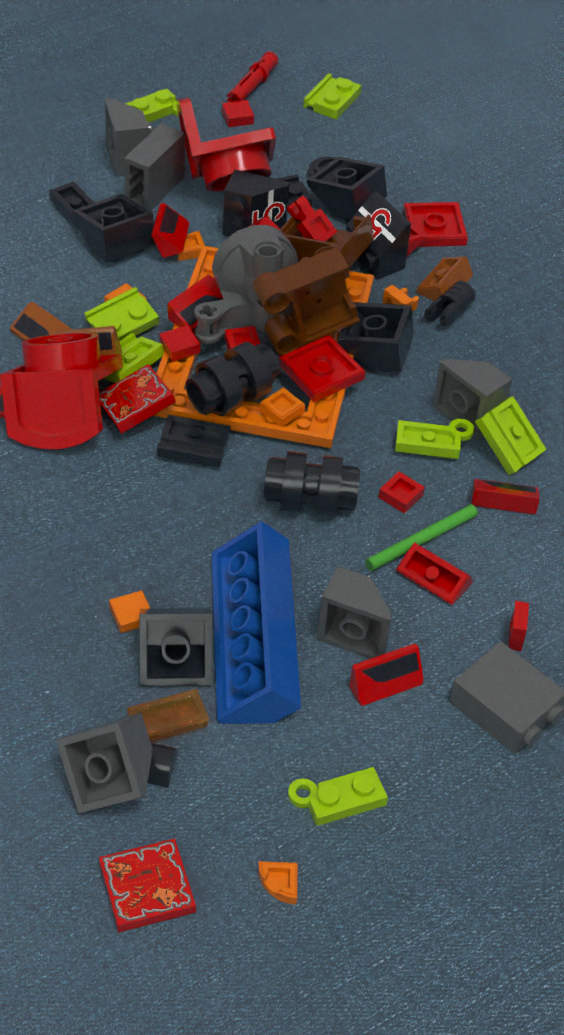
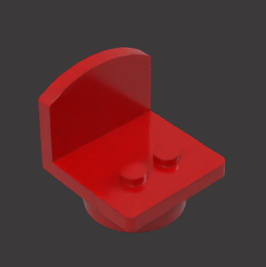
[177,97,276,192]
[0,332,123,449]

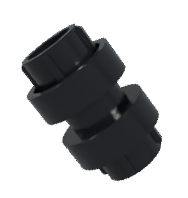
[186,342,281,416]
[264,451,360,517]

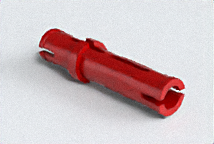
[226,51,279,102]

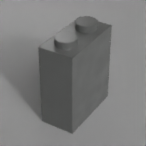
[124,123,185,211]
[449,641,564,754]

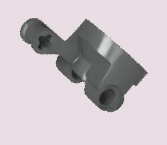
[194,225,298,344]

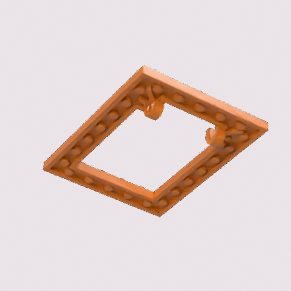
[153,245,374,448]

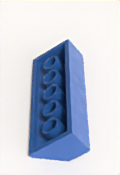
[212,521,301,724]

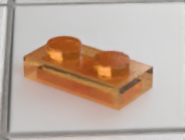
[127,689,209,742]

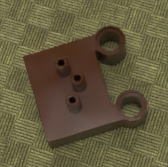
[280,208,374,270]
[253,247,360,355]

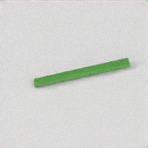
[365,504,478,571]

